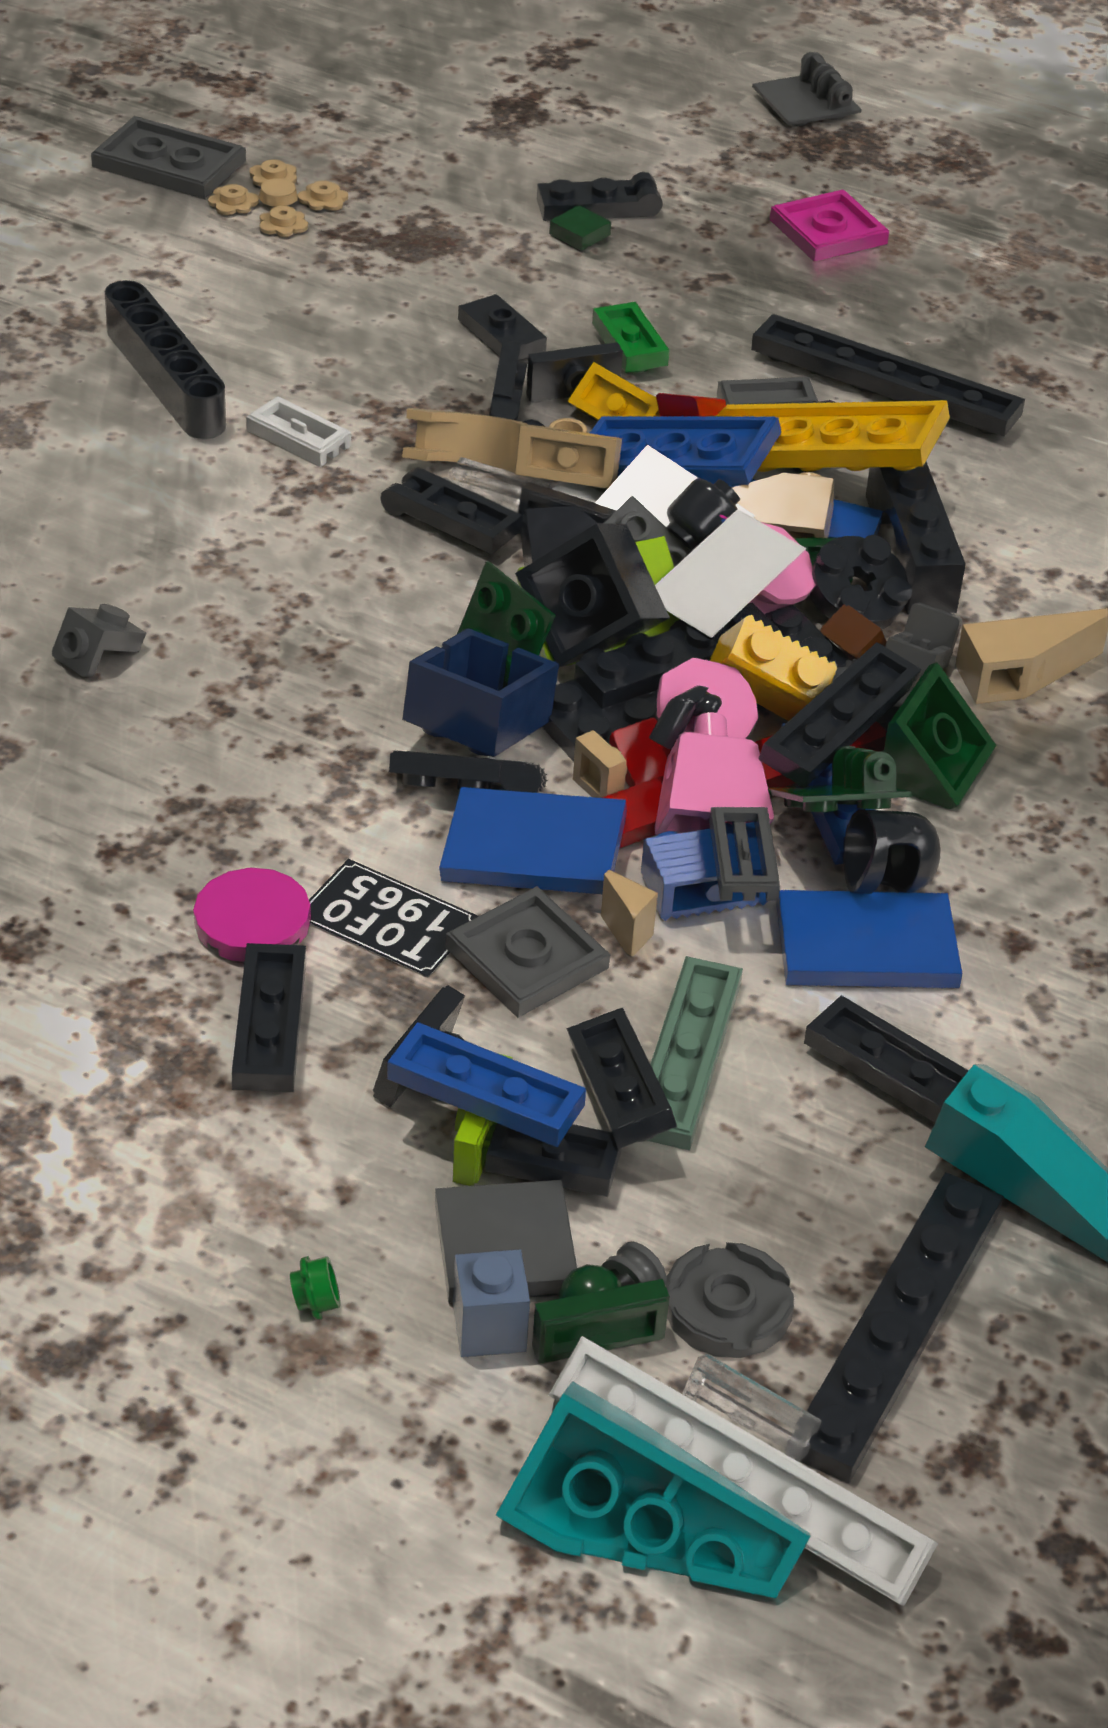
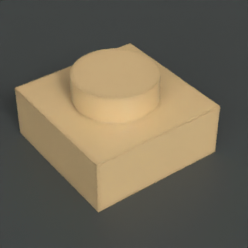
[573,730,627,798]

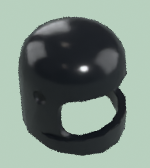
[843,809,941,894]

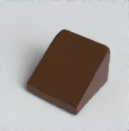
[820,605,887,658]

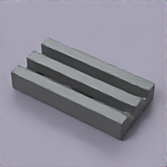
[709,807,780,901]

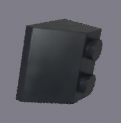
[515,523,670,667]

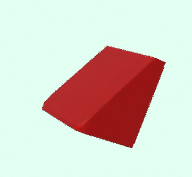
[656,393,726,416]
[609,718,670,787]

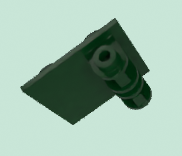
[457,562,556,688]
[768,746,912,812]

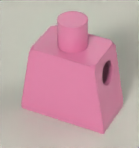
[655,712,774,835]

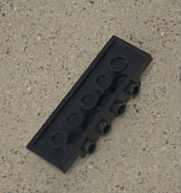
[542,602,850,762]

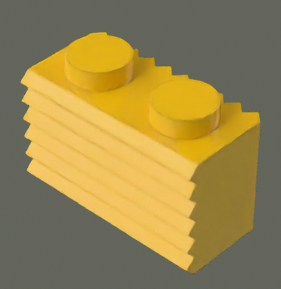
[710,615,837,721]

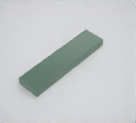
[647,956,743,1150]

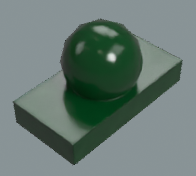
[532,1264,670,1363]

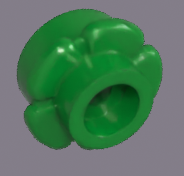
[290,1256,341,1320]

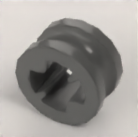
[601,1241,667,1286]

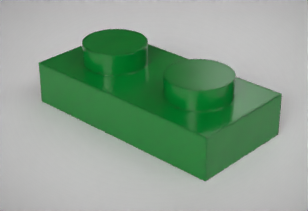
[592,302,670,373]

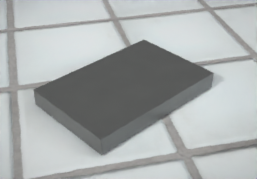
[91,116,246,199]

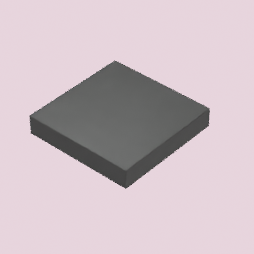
[445,886,611,1018]
[435,1180,577,1302]

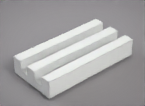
[246,396,351,467]

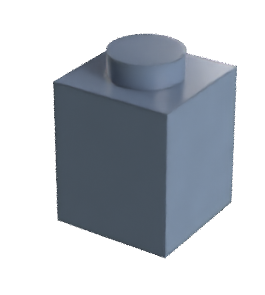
[453,1249,530,1357]

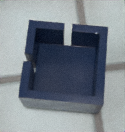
[402,628,559,757]

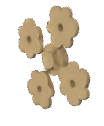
[208,160,348,237]

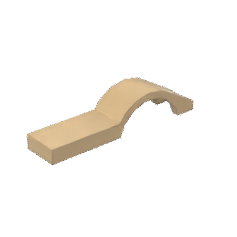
[402,408,622,489]

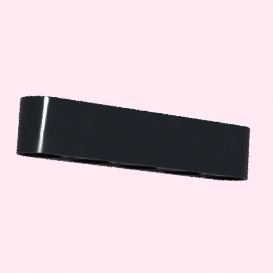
[105,280,226,439]

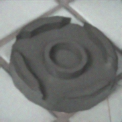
[665,1242,794,1358]

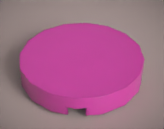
[193,867,311,962]

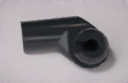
[648,685,722,751]

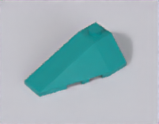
[925,1064,1108,1262]
[495,1381,811,1598]

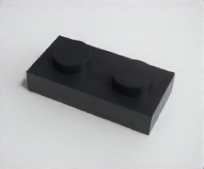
[485,1123,622,1197]

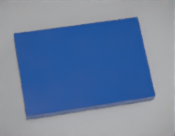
[439,787,627,895]
[776,890,963,988]

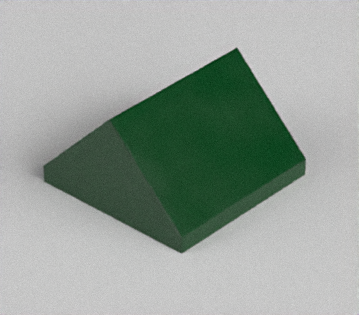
[883,662,997,809]

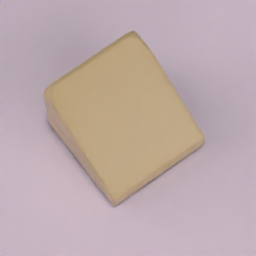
[601,870,658,956]

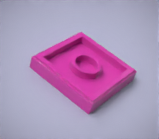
[770,189,889,262]

